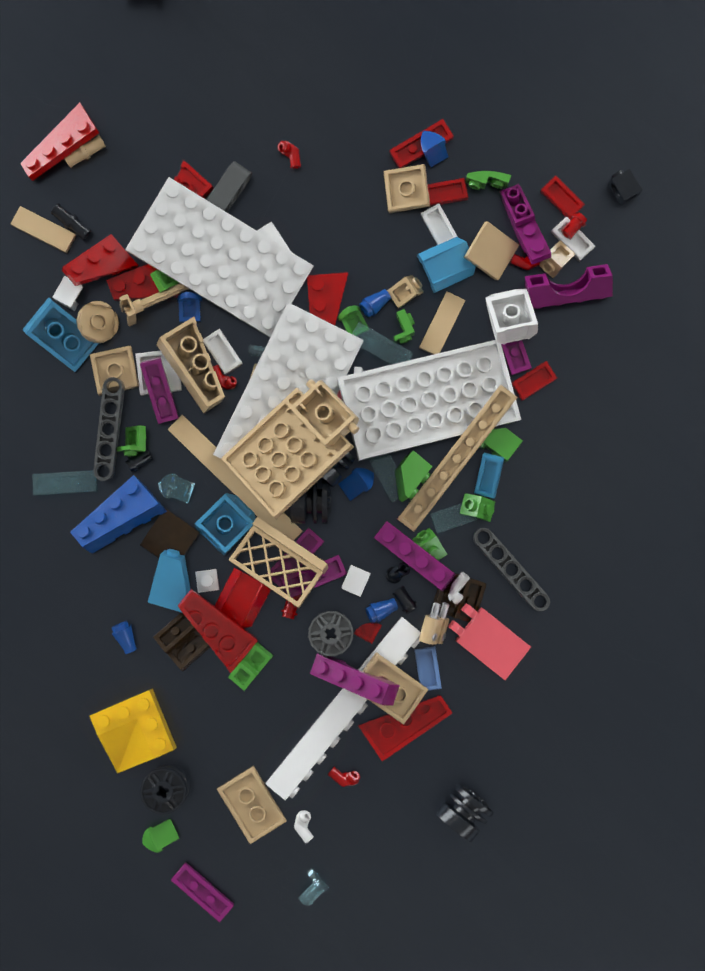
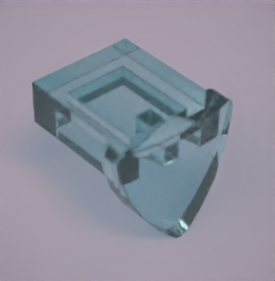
[159,473,195,503]
[298,868,329,906]

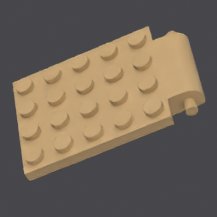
[221,379,359,519]

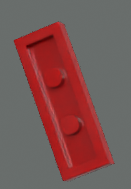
[389,119,454,168]

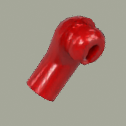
[277,141,301,169]
[510,254,541,270]
[213,365,237,390]
[327,767,360,787]

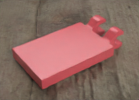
[447,603,531,680]

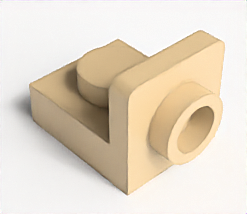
[539,240,575,278]
[387,275,424,308]

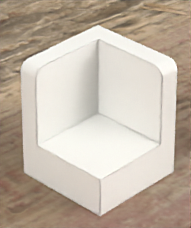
[52,276,83,311]
[342,565,371,597]

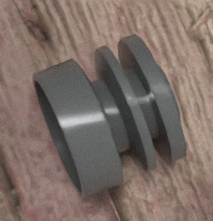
[308,611,353,656]

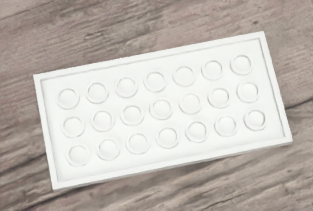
[125,177,313,338]
[213,302,364,458]
[337,340,521,461]

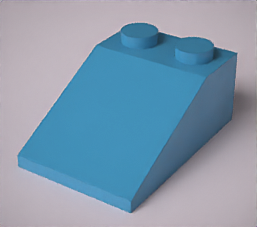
[22,298,99,372]

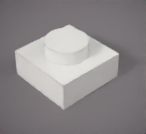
[195,569,220,593]

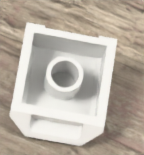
[485,289,538,345]

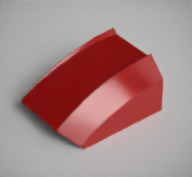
[215,567,271,628]

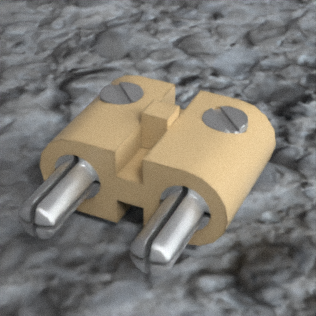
[419,602,450,645]

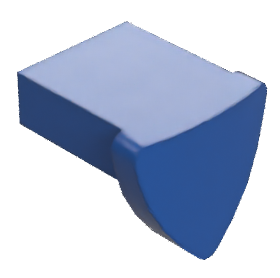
[421,131,448,167]
[177,292,202,323]
[338,468,374,501]

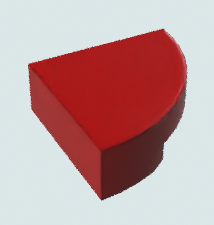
[353,623,382,644]

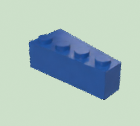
[70,475,167,553]

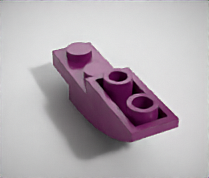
[500,184,552,265]

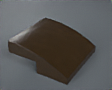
[140,508,200,558]
[431,573,487,622]
[153,613,210,671]

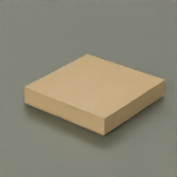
[384,164,430,213]
[464,222,519,280]
[90,345,139,396]

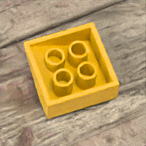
[90,689,177,773]

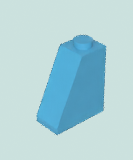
[148,549,191,613]

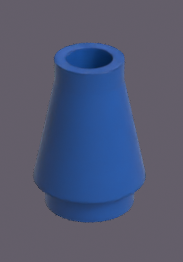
[359,289,391,317]
[365,598,398,623]
[112,621,137,654]

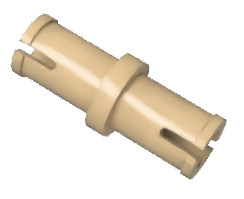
[64,135,106,168]

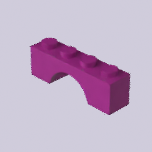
[525,264,613,309]
[374,521,456,591]
[310,654,400,706]

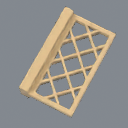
[229,517,329,608]

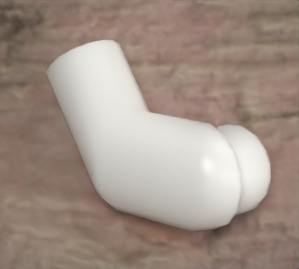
[448,572,470,604]
[294,810,314,843]

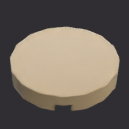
[77,301,119,343]

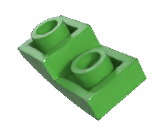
[465,171,511,190]

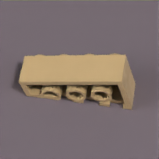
[156,317,225,413]

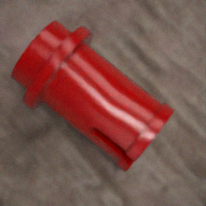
[561,212,587,240]
[281,595,301,619]

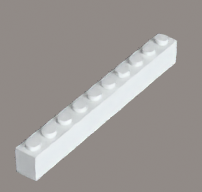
[266,616,421,800]

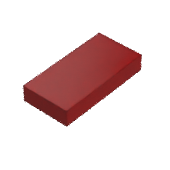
[540,176,585,220]
[428,178,468,206]
[512,361,557,401]

